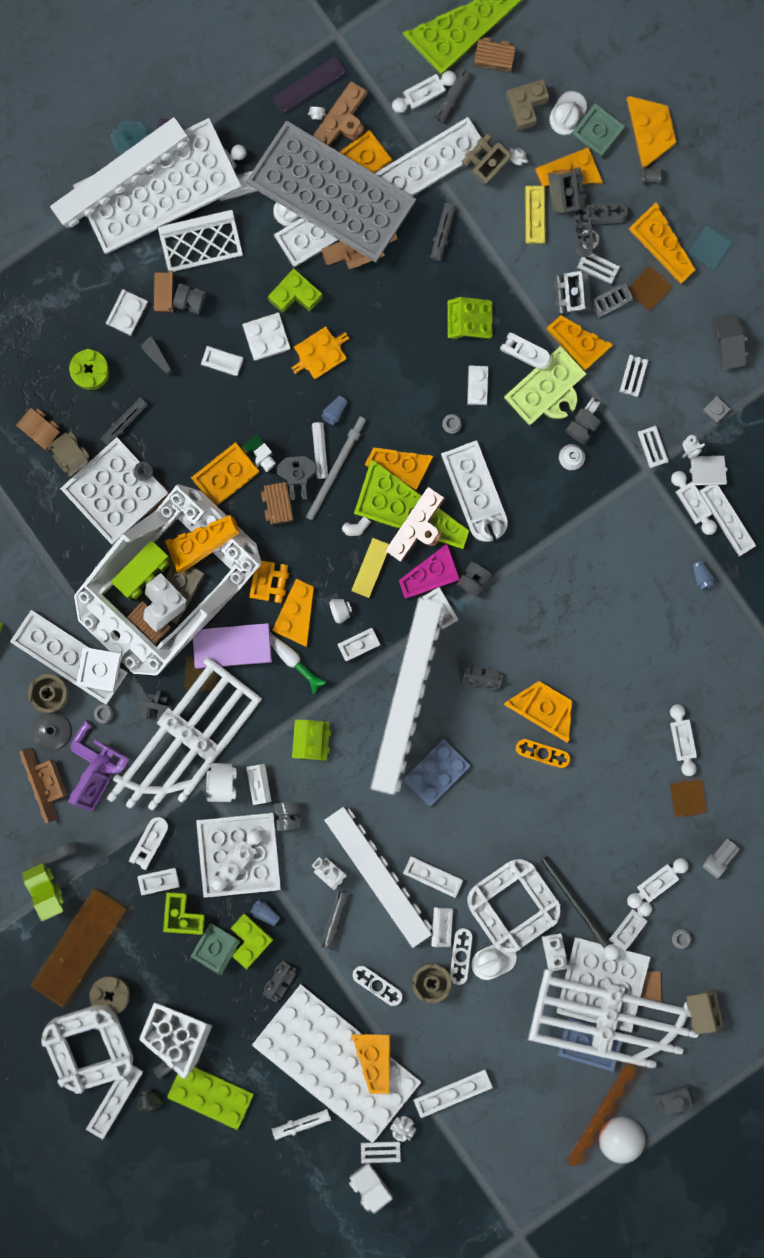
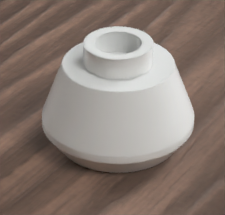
[559,444,585,470]
[329,599,352,624]

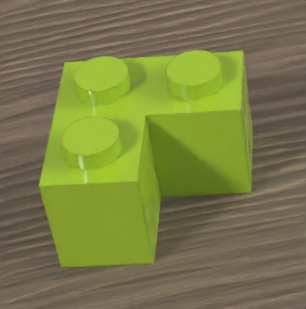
[268,268,322,313]
[22,863,64,921]
[163,892,205,935]
[231,913,273,969]

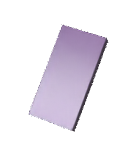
[193,624,272,669]

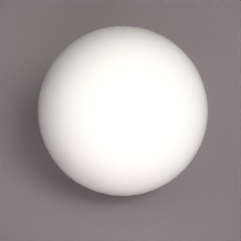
[599,1116,645,1164]

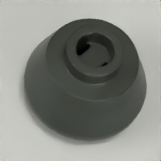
[136,1089,162,1112]

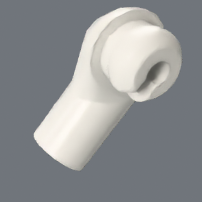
[342,517,371,536]

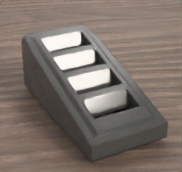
[591,283,633,318]
[141,336,172,375]

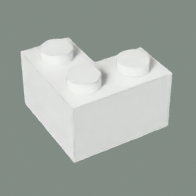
[143,573,186,632]
[349,1163,392,1213]

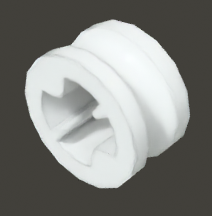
[585,397,601,414]

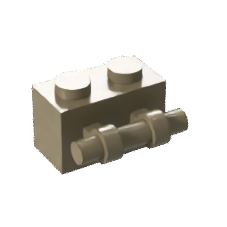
[461,134,512,184]
[687,989,724,1035]

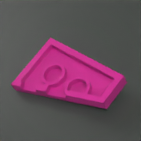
[399,544,459,599]

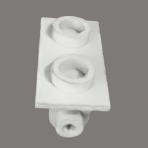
[682,435,705,459]

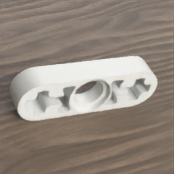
[450,928,472,985]
[353,966,402,1006]

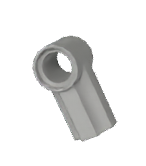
[702,839,740,879]

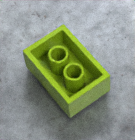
[111,540,170,601]

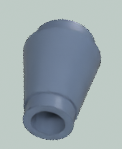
[321,396,348,425]
[693,561,715,591]
[250,900,280,926]

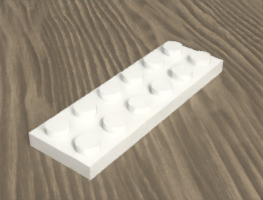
[10,610,128,705]

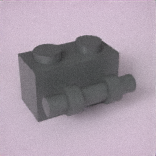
[548,167,586,213]
[554,271,592,314]

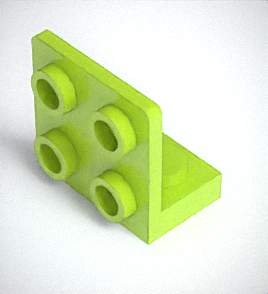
[448,297,492,339]

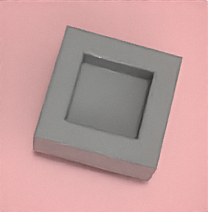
[703,396,730,423]

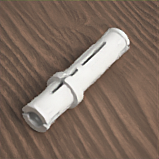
[272,1109,331,1140]

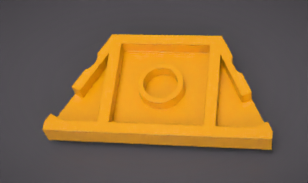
[626,96,676,168]
[504,681,572,743]

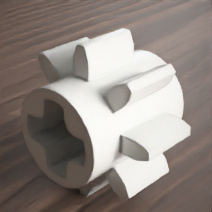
[390,1117,416,1141]

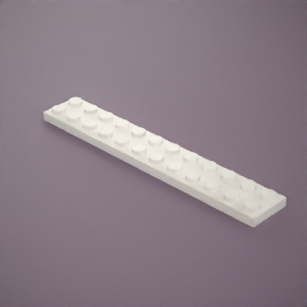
[274,117,486,268]

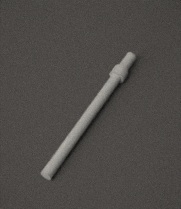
[306,417,366,521]

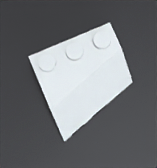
[140,1003,212,1080]

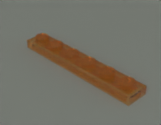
[566,1062,636,1167]

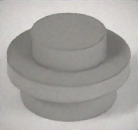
[442,414,461,434]
[94,704,113,724]
[672,929,692,949]

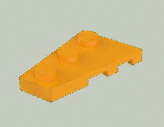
[535,148,602,187]
[546,315,613,371]
[365,448,433,491]
[351,1034,390,1094]

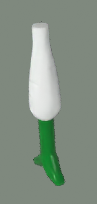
[270,632,326,694]

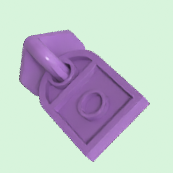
[68,720,130,812]

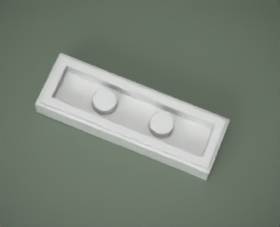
[403,856,463,898]

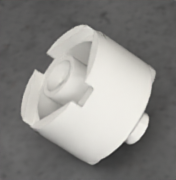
[206,763,236,802]

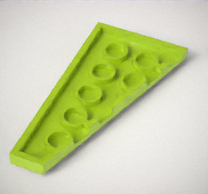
[402,0,522,75]
[354,459,469,549]

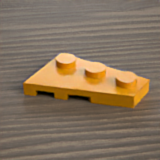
[272,579,314,647]

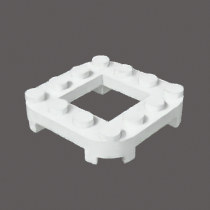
[467,859,560,952]
[41,1005,133,1093]

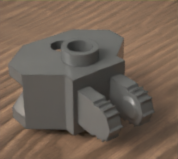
[277,456,316,500]

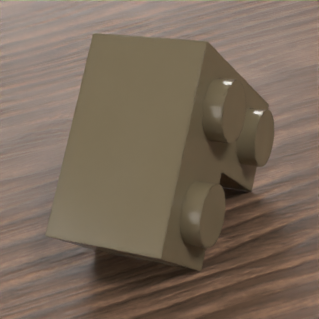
[506,79,549,132]

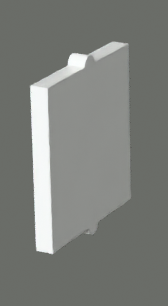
[690,456,727,485]

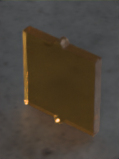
[628,266,672,311]
[184,656,217,692]
[670,779,707,817]

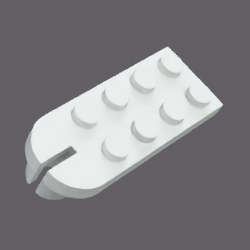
[441,440,507,542]

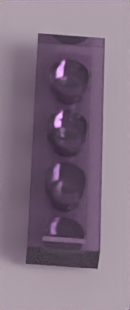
[272,56,346,114]

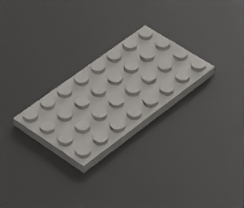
[246,121,416,262]

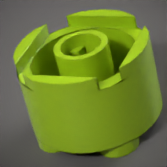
[69,349,109,390]

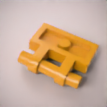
[249,561,289,603]

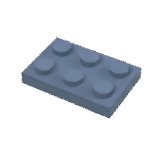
[403,739,471,806]
[557,1018,622,1072]

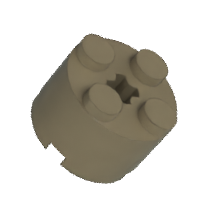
[47,432,89,477]
[28,674,69,713]
[412,963,451,1003]
[90,975,130,1014]

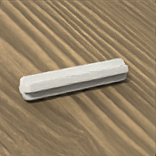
[312,422,328,479]

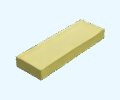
[525,186,545,243]
[351,538,389,598]

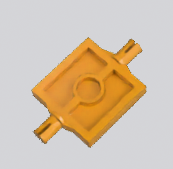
[291,327,349,380]

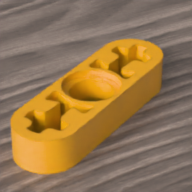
[516,739,570,768]

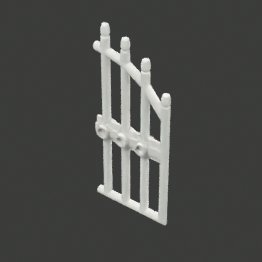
[107,656,263,811]
[528,969,699,1068]

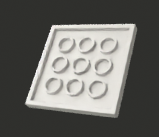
[60,437,169,545]
[196,813,281,898]
[556,937,650,1032]

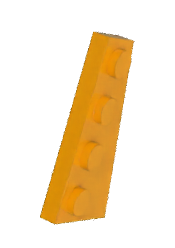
[628,202,695,284]
[165,515,240,573]

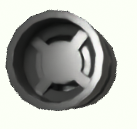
[173,283,206,315]
[565,408,601,445]
[457,561,492,597]
[275,802,302,831]

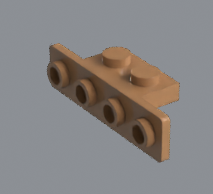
[321,233,397,269]
[19,748,67,823]

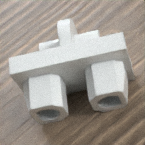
[312,857,347,890]

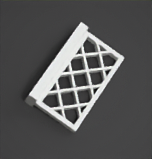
[158,210,243,272]

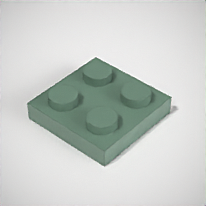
[571,104,625,157]
[191,923,240,975]

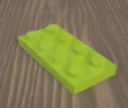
[167,1067,254,1130]

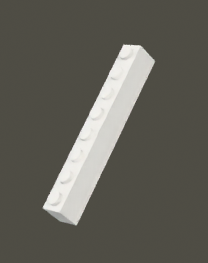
[50,117,190,228]
[325,807,432,948]

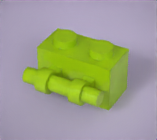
[292,720,331,761]

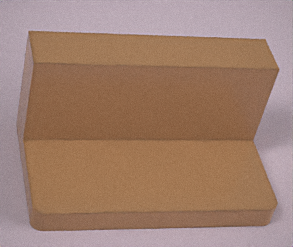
[154,270,174,312]

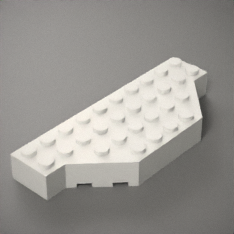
[371,598,445,795]

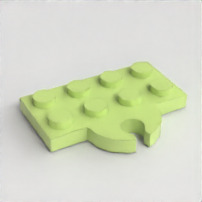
[504,346,586,426]

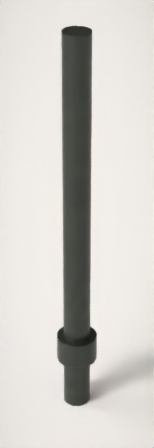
[541,856,610,949]

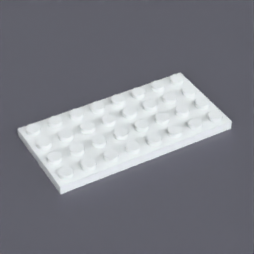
[73,118,242,254]
[252,984,421,1143]

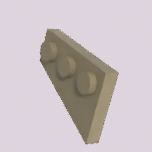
[166,558,205,624]

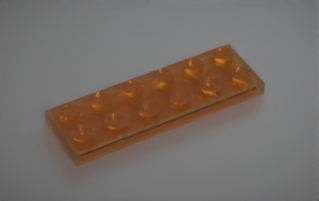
[30,888,127,1007]

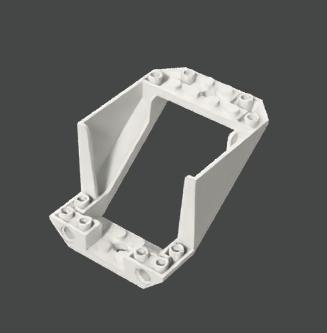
[74,484,261,675]

